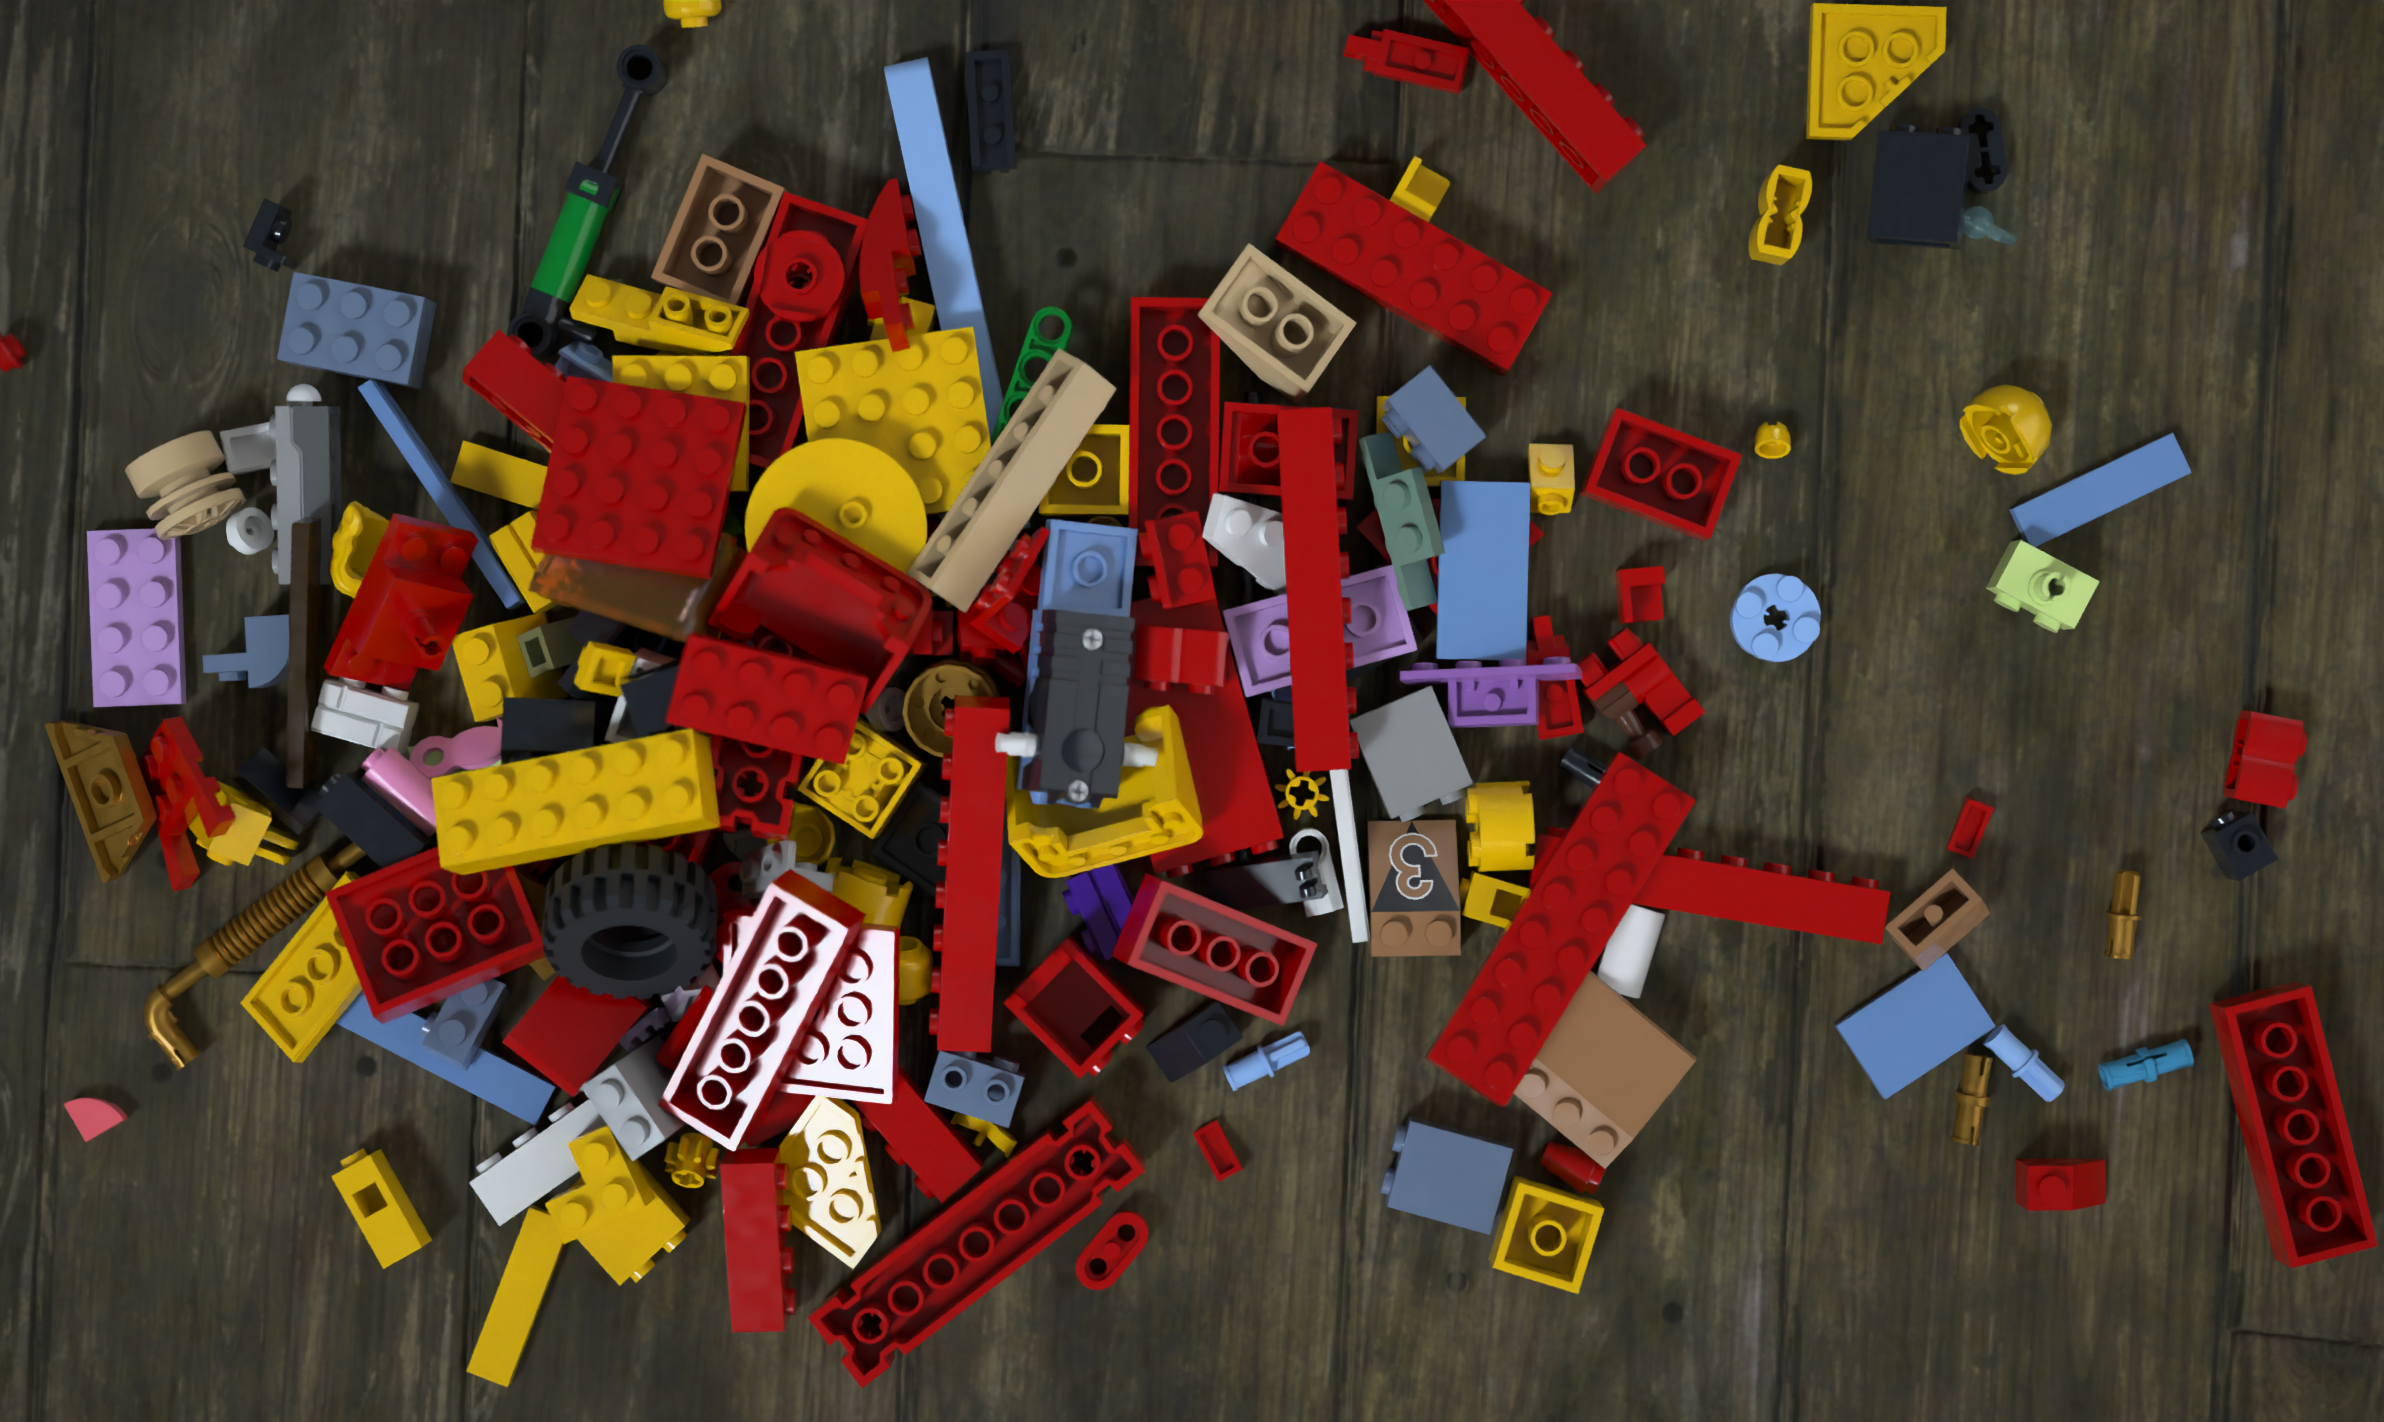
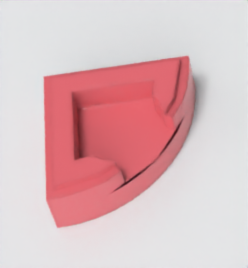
[64,1097,128,1142]

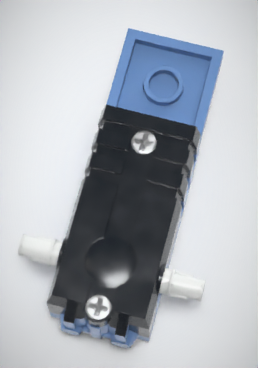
[995,519,1158,809]

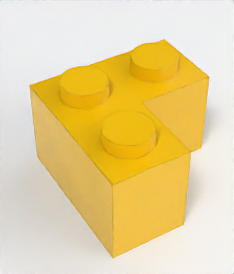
[545,1123,654,1244]

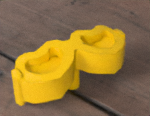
[950,1112,1018,1158]

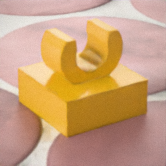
[574,641,636,697]

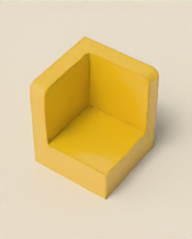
[1390,156,1450,222]

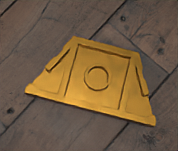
[45,720,157,883]

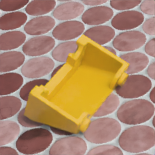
[1005,705,1203,878]

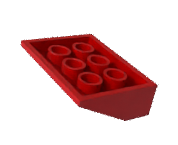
[325,846,545,1024]

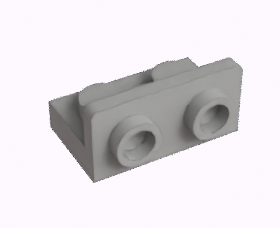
[740,840,834,900]

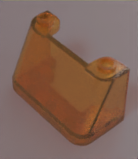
[528,532,747,643]

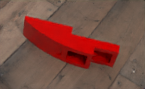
[859,178,921,352]

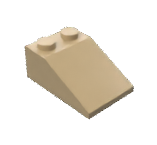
[1198,243,1356,404]

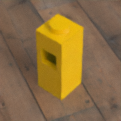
[1459,870,1530,928]
[331,1148,432,1269]

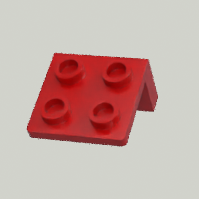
[970,526,1050,654]

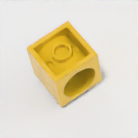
[797,715,930,839]

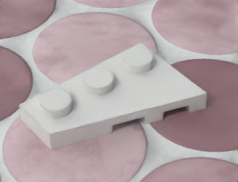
[1202,493,1286,596]

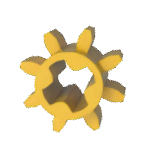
[1274,768,1329,820]
[664,1133,720,1188]

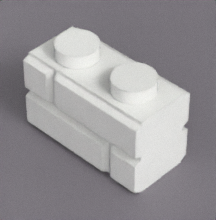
[311,677,419,754]

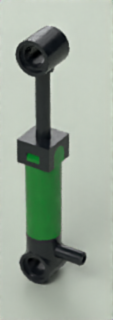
[507,44,668,361]

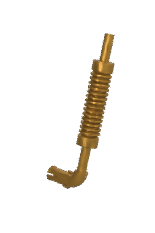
[143,842,366,1071]

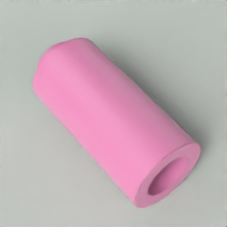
[360,746,437,838]

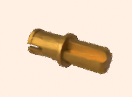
[2104,870,2142,960]

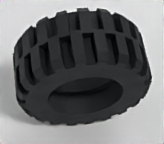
[542,843,718,999]

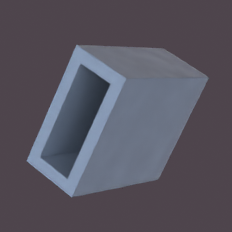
[1380,1116,1513,1235]

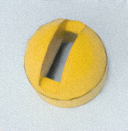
[1755,421,1791,459]

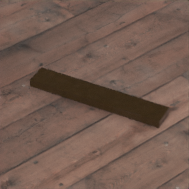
[286,517,322,788]

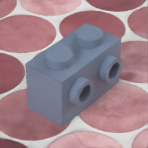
[420,979,509,1071]
[924,1051,1027,1128]

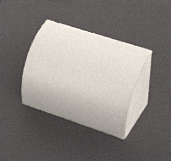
[1592,904,1666,998]

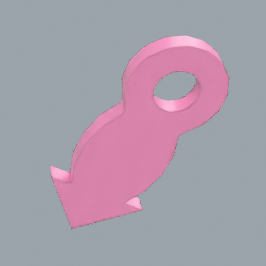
[409,718,502,779]

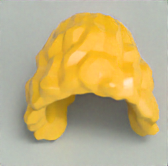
[330,501,390,598]

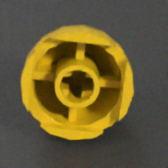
[1960,384,2052,475]

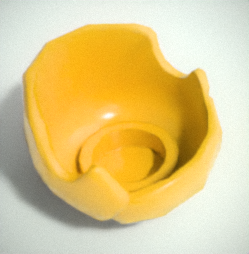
[767,802,836,866]

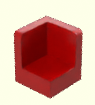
[1614,566,1665,624]

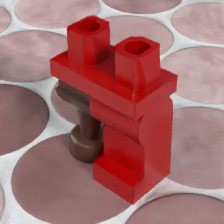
[1576,628,1705,761]

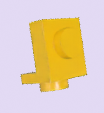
[1527,444,1575,515]

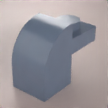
[202,614,290,688]

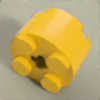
[1465,781,1535,872]
[824,857,913,927]

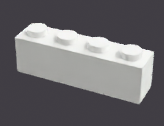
[469,1093,606,1226]

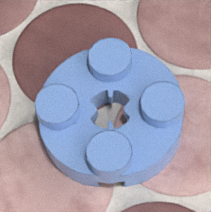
[1730,574,1821,662]

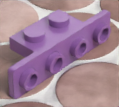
[1400,657,1582,728]

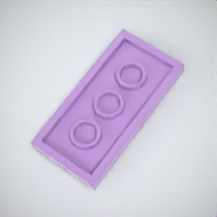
[87,529,187,707]
[1221,565,1417,698]

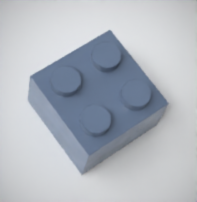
[1382,365,1486,476]

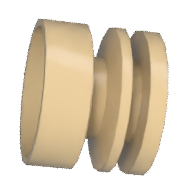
[125,430,246,540]

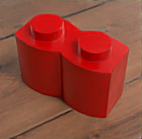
[1134,625,1230,694]
[2223,710,2308,808]

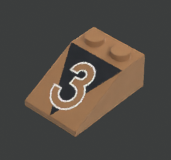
[1367,820,1461,957]

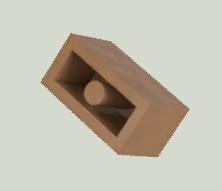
[1885,868,1990,972]

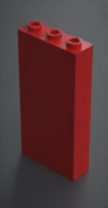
[1124,581,1285,879]

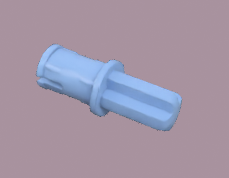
[1983,1024,2065,1102]
[1222,1031,1310,1091]

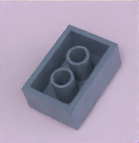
[277,272,437,389]

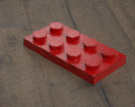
[665,631,868,765]

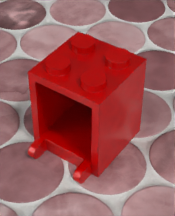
[1004,933,1145,1079]

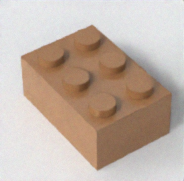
[651,154,789,308]

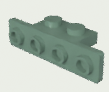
[1359,432,1445,611]

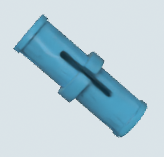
[2098,1038,2194,1091]

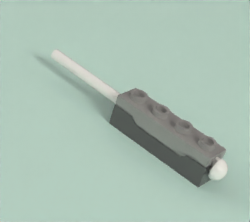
[269,384,342,585]

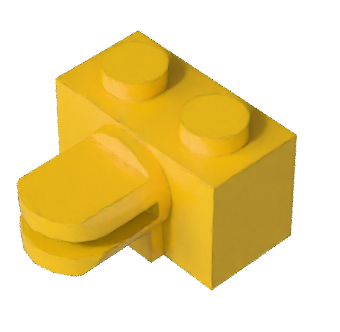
[188,781,300,866]

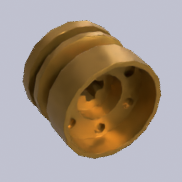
[903,657,1000,757]

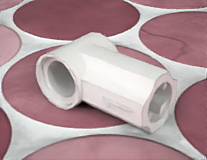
[1289,827,1344,917]

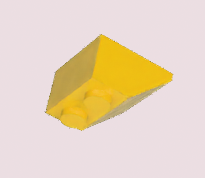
[452,612,571,722]

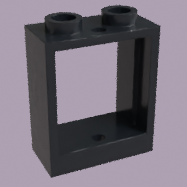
[314,771,438,868]

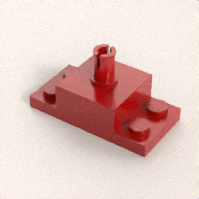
[324,513,478,690]

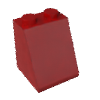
[503,975,654,1097]

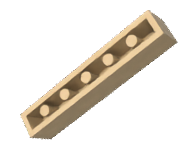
[907,349,1117,613]

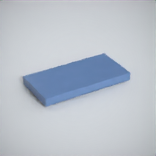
[1436,481,1530,660]

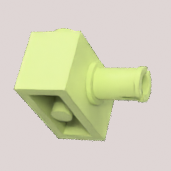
[1986,540,2100,633]

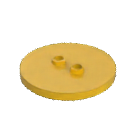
[745,437,927,578]

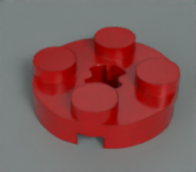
[754,230,846,323]

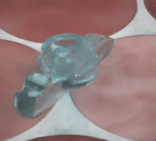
[1963,206,2018,245]

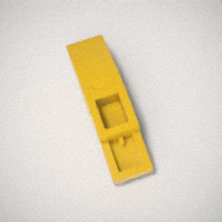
[569,274,750,353]

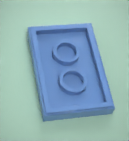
[1834,953,1996,1100]

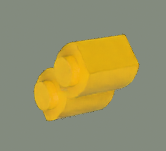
[1749,165,1812,265]

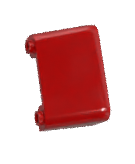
[707,507,932,715]

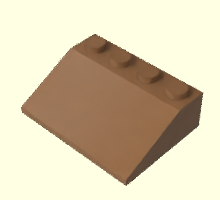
[1514,970,1697,1169]

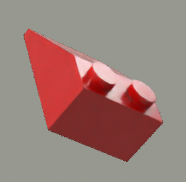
[1219,402,1359,503]

